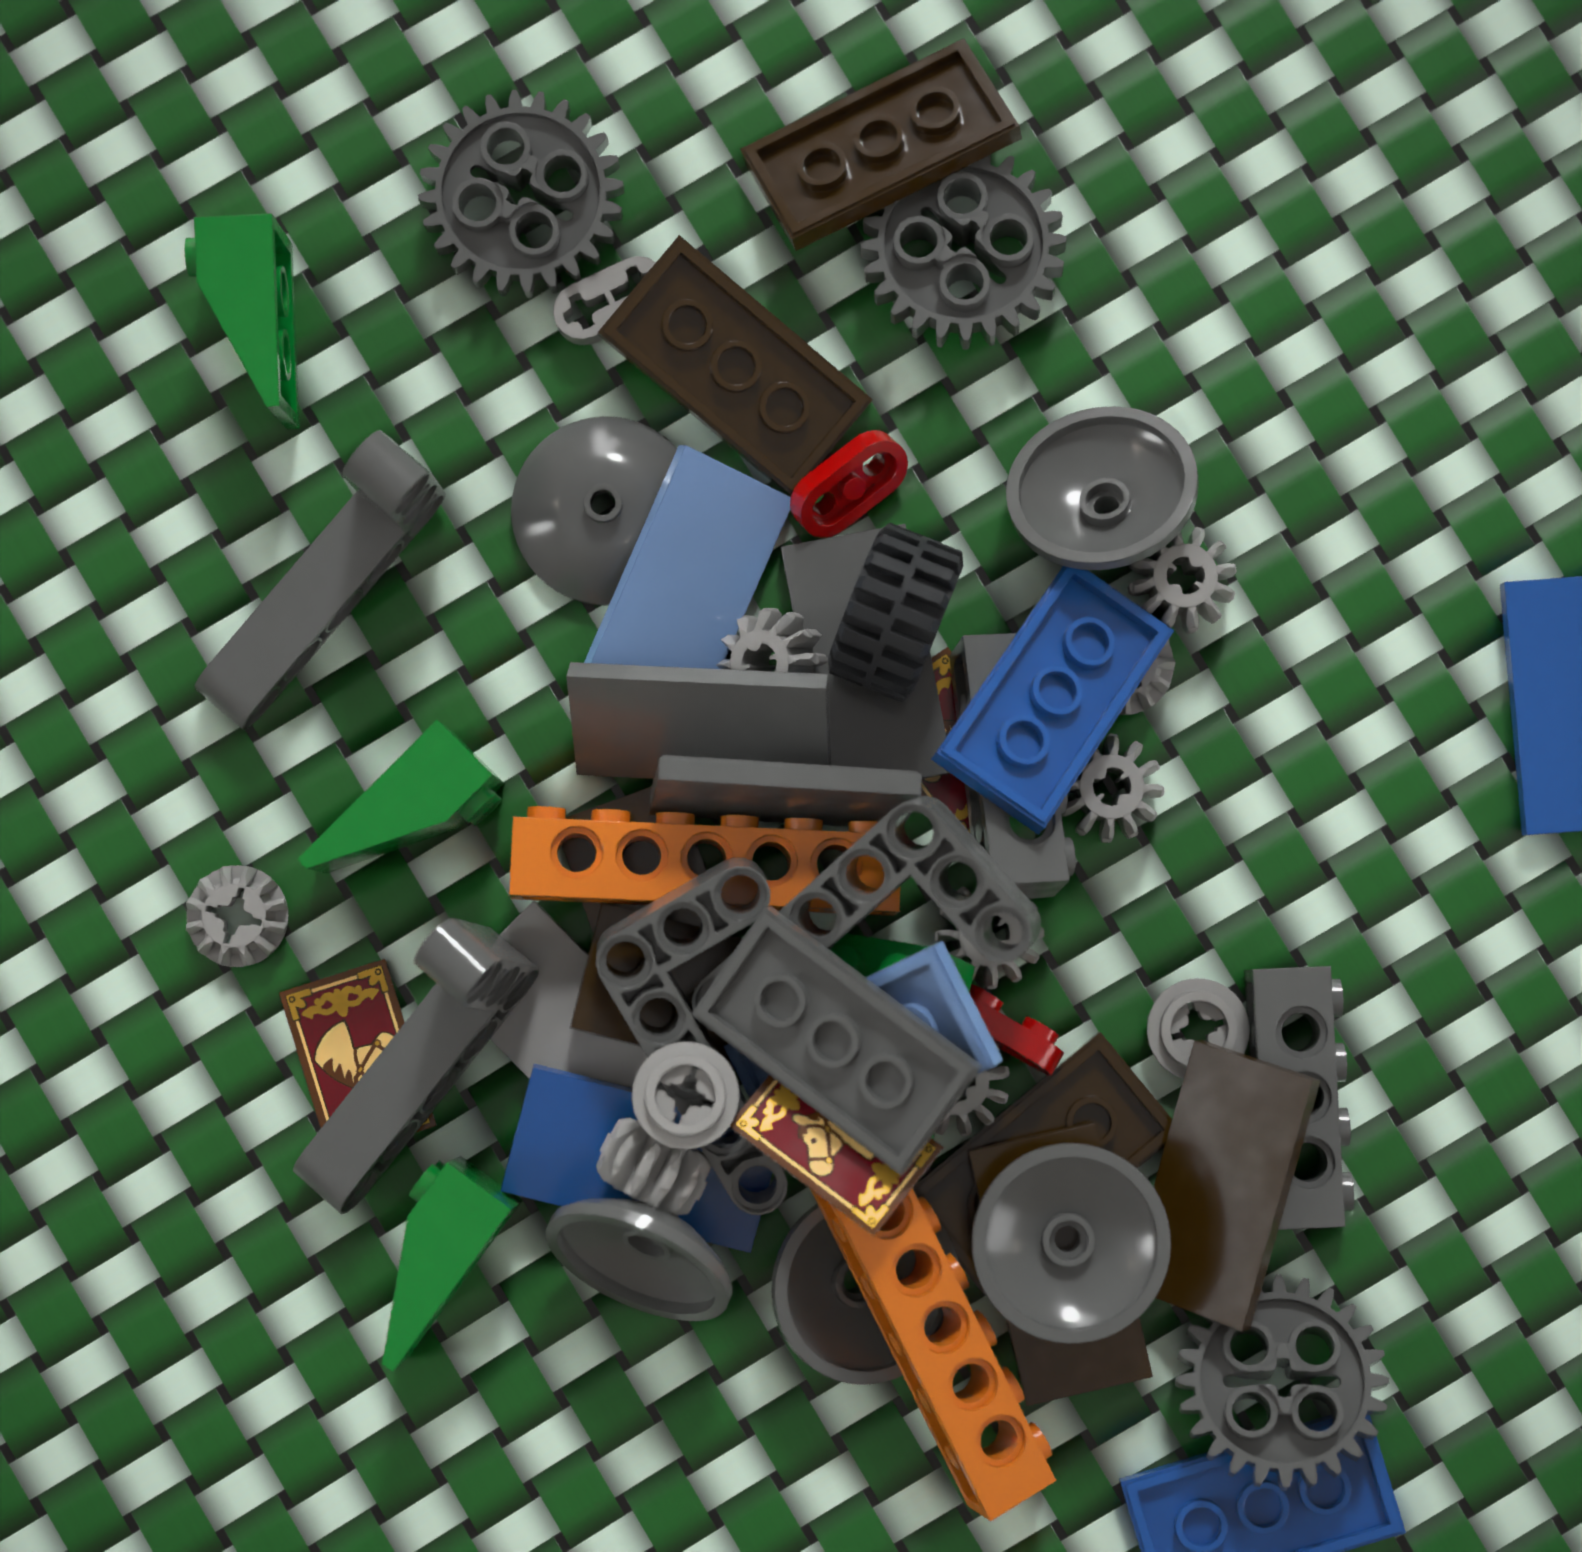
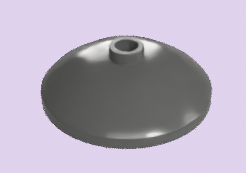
[1006,406,1199,570]
[511,416,677,606]
[972,1143,1171,1343]
[545,1198,732,1321]
[771,1204,958,1385]

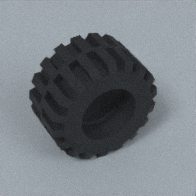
[828,522,963,702]

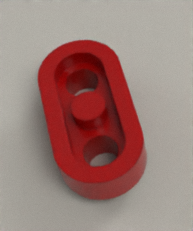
[790,430,908,538]
[969,984,1064,1076]

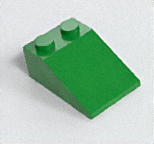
[185,213,300,430]
[297,720,504,874]
[382,1156,522,1372]

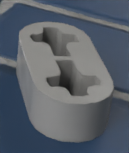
[553,256,656,345]

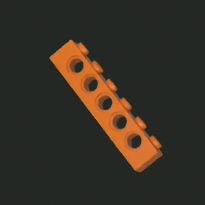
[509,806,900,916]
[810,1188,1056,1521]

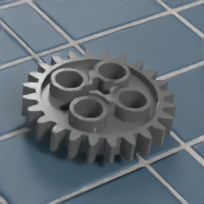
[418,90,625,298]
[861,155,1066,350]
[1175,1275,1389,1491]

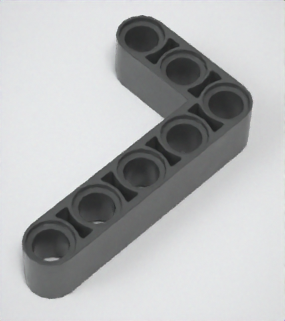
[194,430,446,730]
[692,796,1041,1031]
[596,857,787,1215]
[293,918,540,1214]

